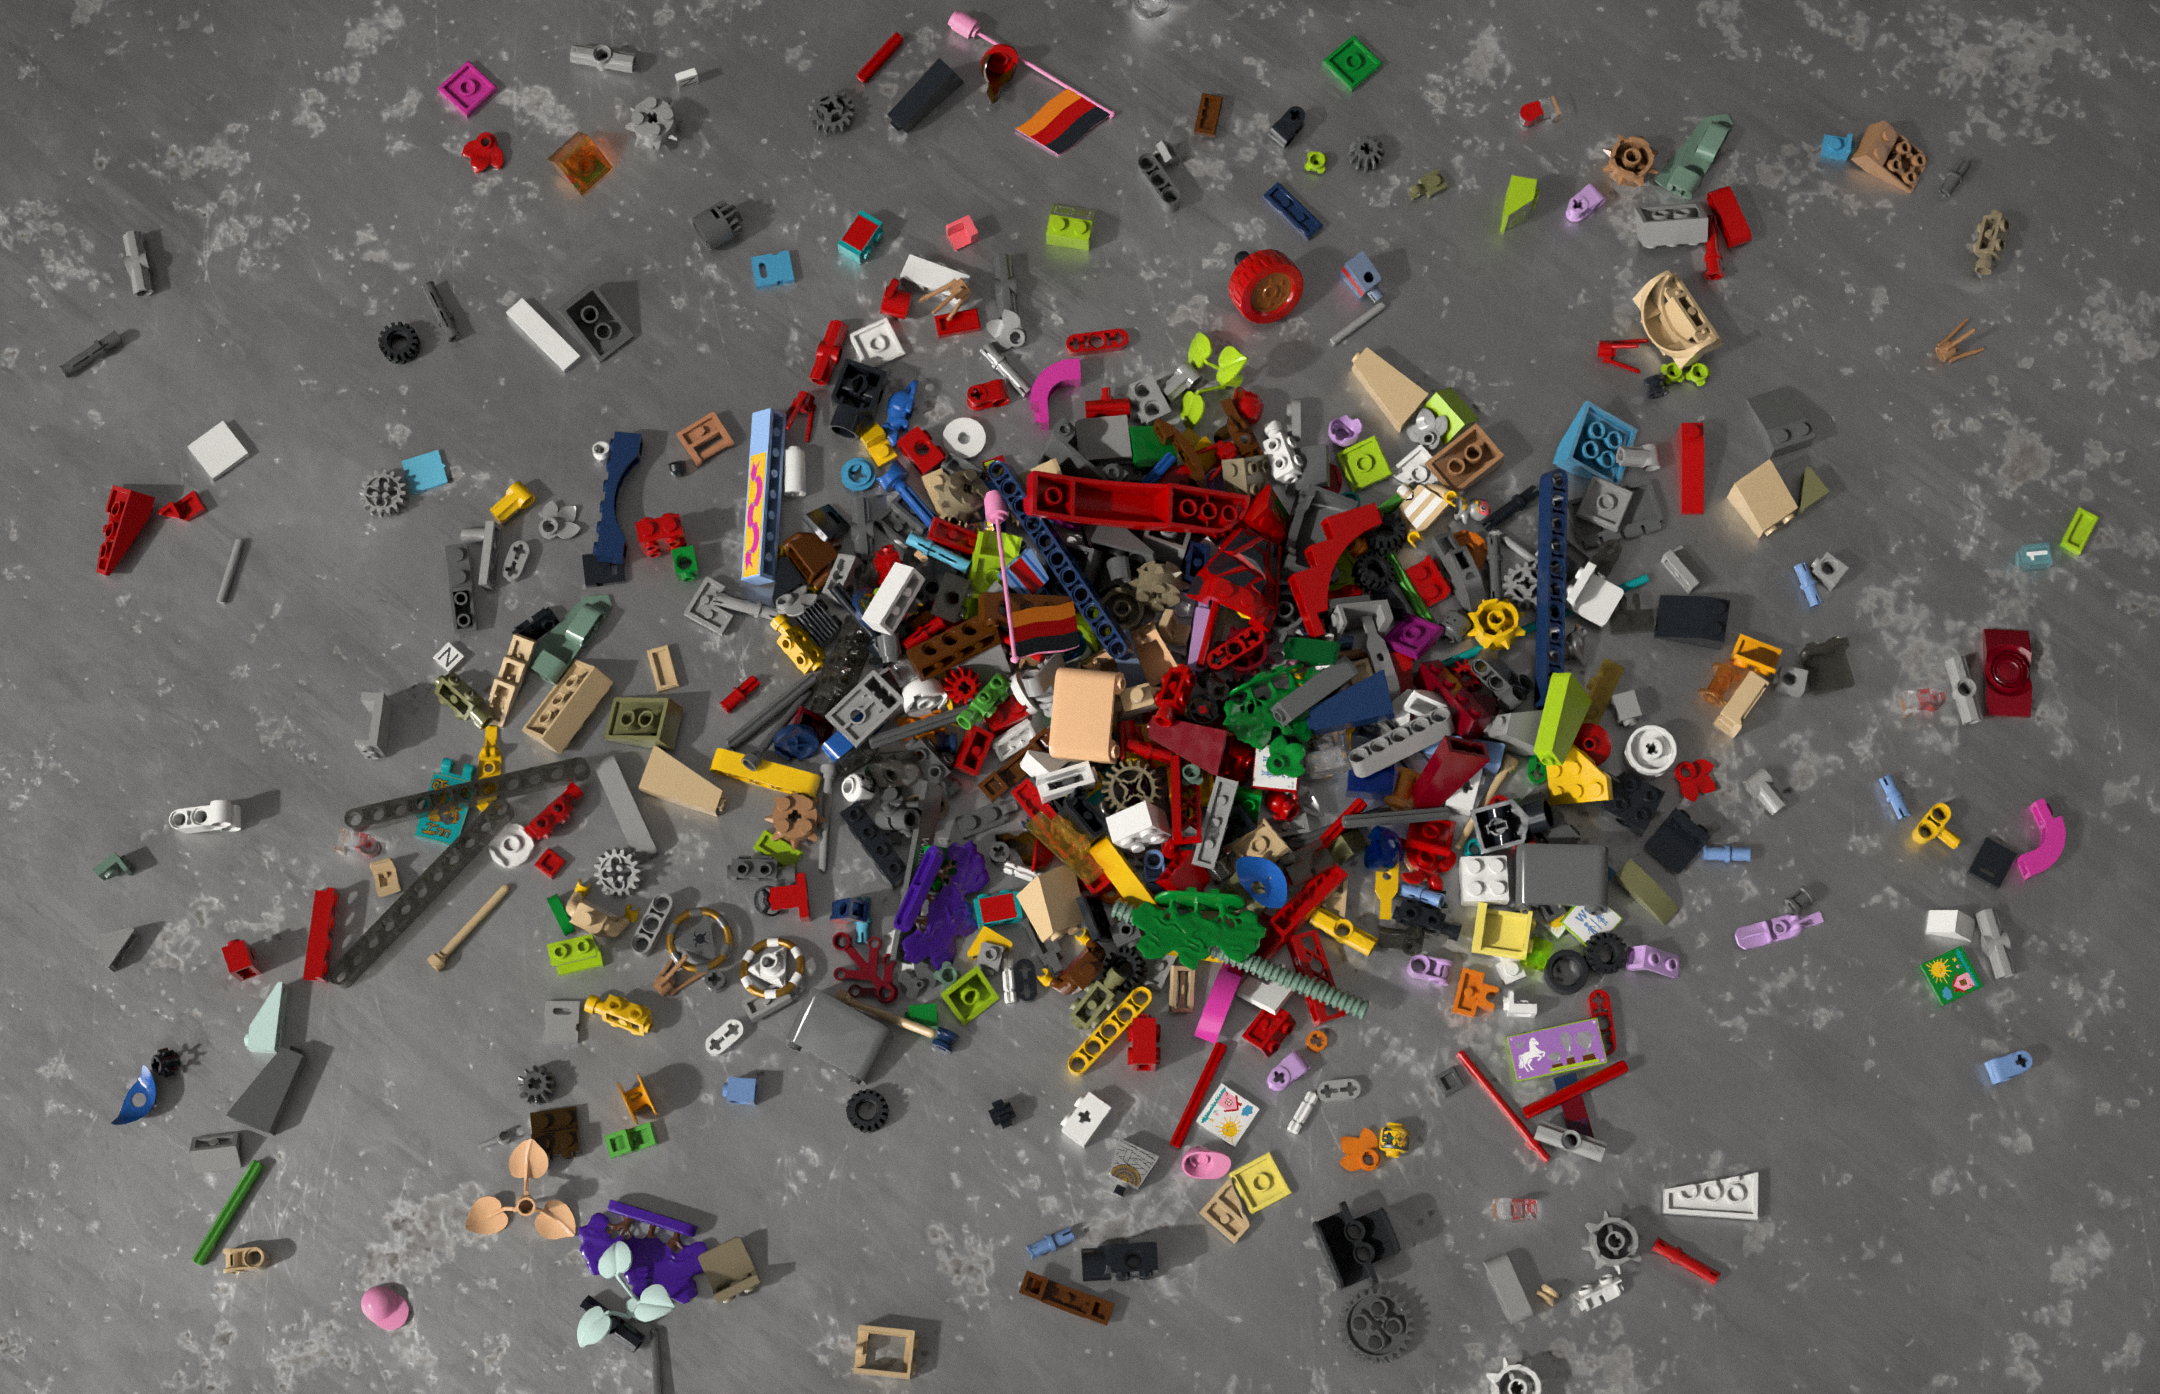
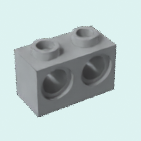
[1127,374,1172,426]
[822,554,869,606]

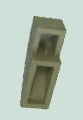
[1613,858,1679,926]

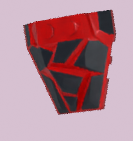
[1186,528,1282,633]

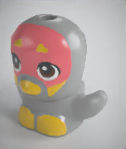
[1453,496,1491,525]

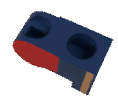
[830,897,870,924]

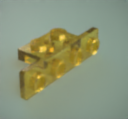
[1582,659,1624,743]
[1025,811,1104,885]

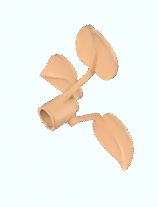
[465,1138,576,1239]

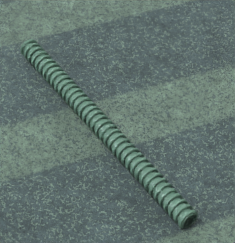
[1111,898,1370,1019]

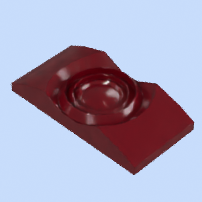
[1982,629,2032,718]

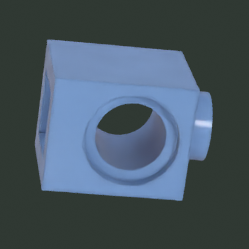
[723,1077,758,1105]

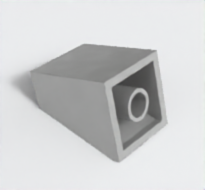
[1479,710,1543,757]

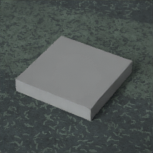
[1575,475,1634,533]

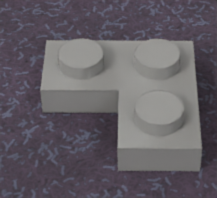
[684,576,734,636]

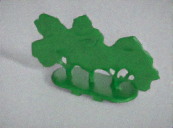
[1223,663,1328,750]
[1131,887,1267,971]

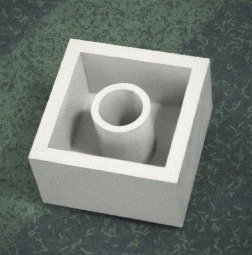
[1106,801,1172,853]
[1458,855,1509,907]

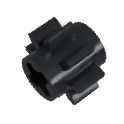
[151,1048,181,1078]
[988,1099,1016,1129]

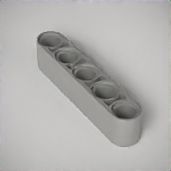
[1348,707,1455,778]
[593,755,658,860]

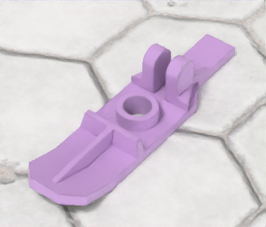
[1735,912,1824,950]

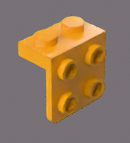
[1730,634,1782,677]

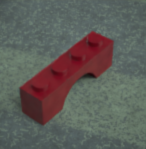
[1413,659,1491,740]

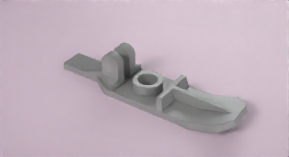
[1360,615,1400,701]

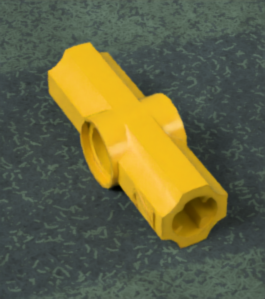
[1309,907,1378,957]

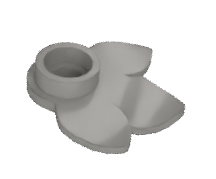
[986,309,1027,352]
[1406,408,1448,451]
[539,501,581,539]
[776,585,818,617]

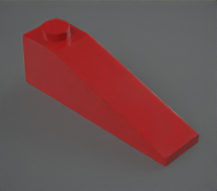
[1677,423,1704,515]

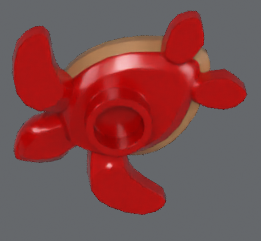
[1394,838,1456,892]

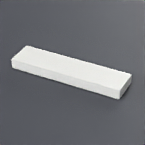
[506,298,581,372]

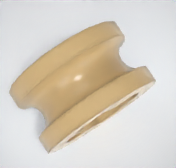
[1536,1284,1560,1306]

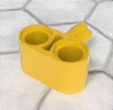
[1912,803,1962,849]

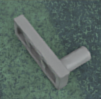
[461,521,501,591]

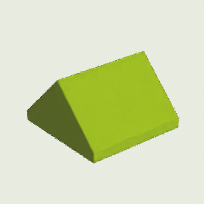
[1417,387,1479,446]
[940,966,1000,1026]

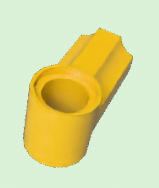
[489,481,536,524]

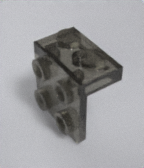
[1799,636,1855,696]

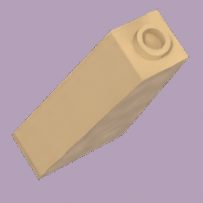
[1351,347,1429,433]
[638,746,727,817]

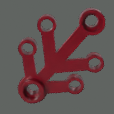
[832,932,898,1004]

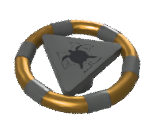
[666,907,733,973]

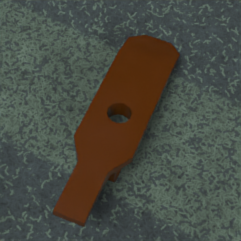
[1220,397,1271,470]

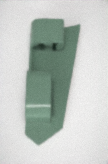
[1655,114,1734,199]
[528,594,613,685]

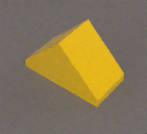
[967,926,1013,961]

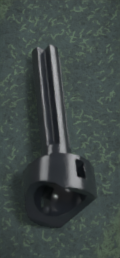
[829,582,881,659]

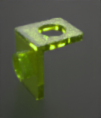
[1519,935,1554,972]

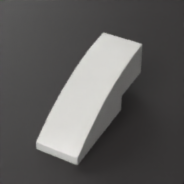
[1402,690,1452,717]

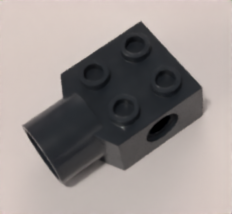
[829,358,888,440]
[1595,769,1665,837]
[1470,798,1554,854]
[1081,1242,1158,1282]

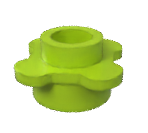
[1304,151,1328,174]
[1660,362,1685,385]
[1685,362,1711,387]

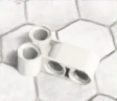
[169,800,241,834]

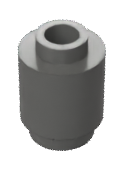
[877,632,902,663]

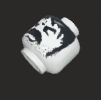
[842,773,876,804]

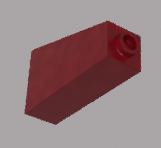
[1147,715,1235,777]
[1411,735,1490,808]

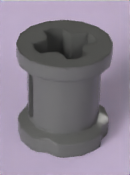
[989,842,1010,866]
[1784,886,1816,915]
[704,969,727,993]

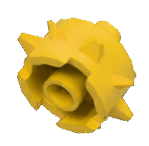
[1467,598,1526,651]

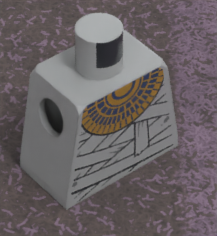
[1109,1138,1159,1198]

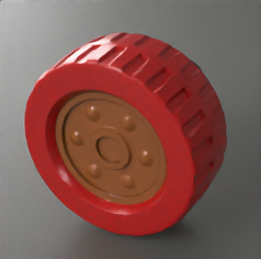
[1228,249,1304,324]

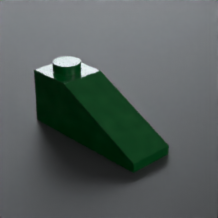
[1284,637,1341,666]

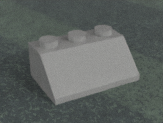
[1635,202,1708,249]

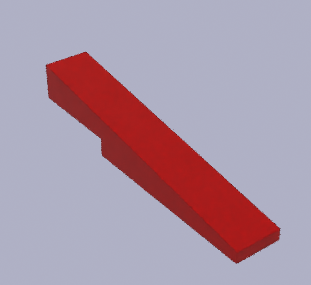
[1011,778,1114,899]
[1248,860,1349,977]

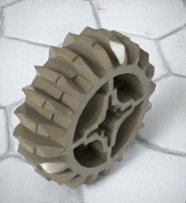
[1101,759,1163,814]

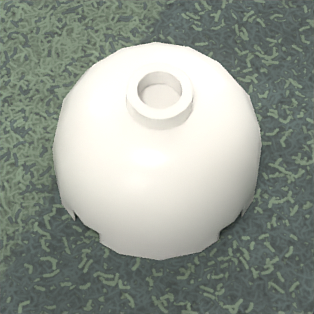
[901,675,948,717]

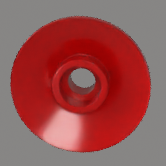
[1573,723,1612,766]

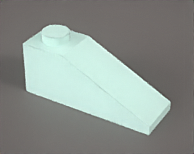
[244,982,288,1054]

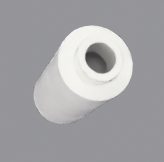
[783,446,806,498]

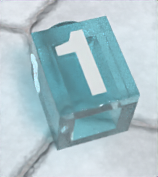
[2015,542,2053,573]

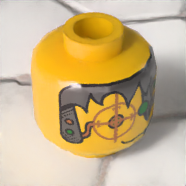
[1379,1123,1410,1158]

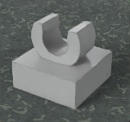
[1152,140,1181,168]

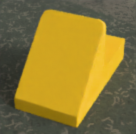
[859,422,898,469]
[1182,427,1218,472]

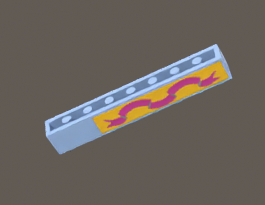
[741,408,786,586]

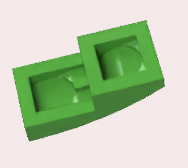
[604,1122,659,1159]

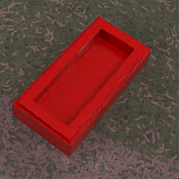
[934,308,981,338]

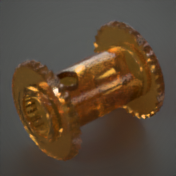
[1698,662,1741,707]
[1384,767,1421,810]

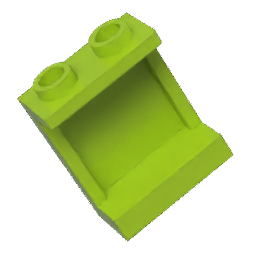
[547,934,604,977]

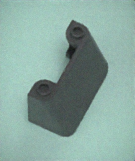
[1038,416,1129,482]
[1280,483,1358,585]
[1515,843,1609,916]
[786,987,894,1085]

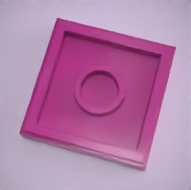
[437,61,498,118]

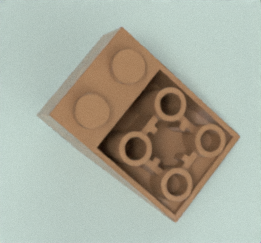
[1851,121,1930,193]

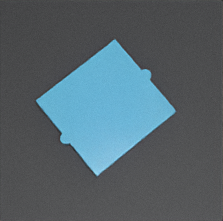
[401,450,449,495]

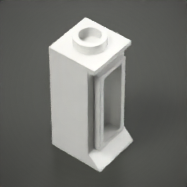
[1036,761,1098,804]

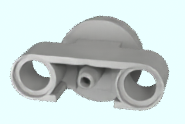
[1021,652,1066,717]

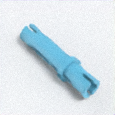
[905,531,972,574]

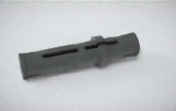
[421,281,461,342]
[59,330,123,378]
[1485,536,1503,601]

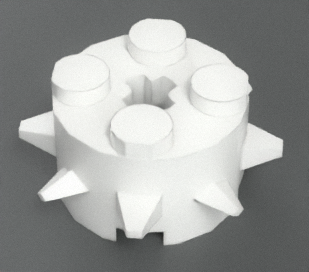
[1486,1357,1547,1394]

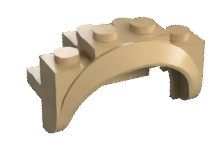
[1633,270,1724,369]

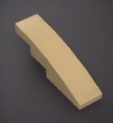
[485,633,537,728]

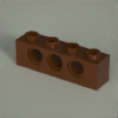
[978,592,1071,628]
[906,615,1001,682]

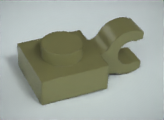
[1408,169,1448,200]

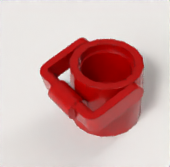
[879,277,912,320]

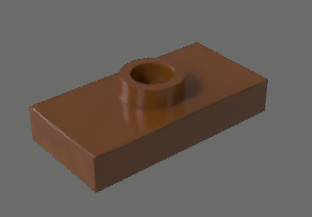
[1194,93,1223,138]

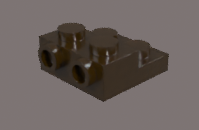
[530,1106,582,1162]

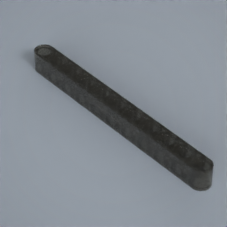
[344,757,591,832]
[328,798,515,989]

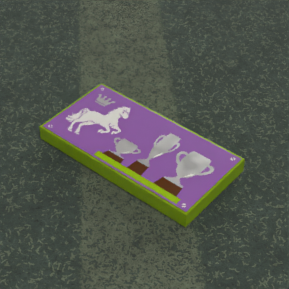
[1506,1018,1608,1083]

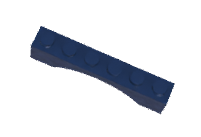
[593,431,644,565]

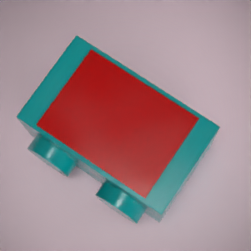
[837,210,884,265]
[973,889,1023,930]

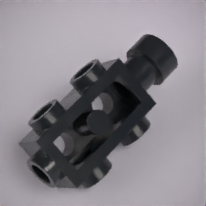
[1392,899,1462,942]

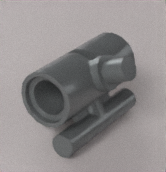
[875,801,925,838]

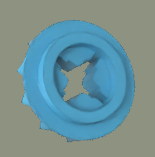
[841,458,876,492]

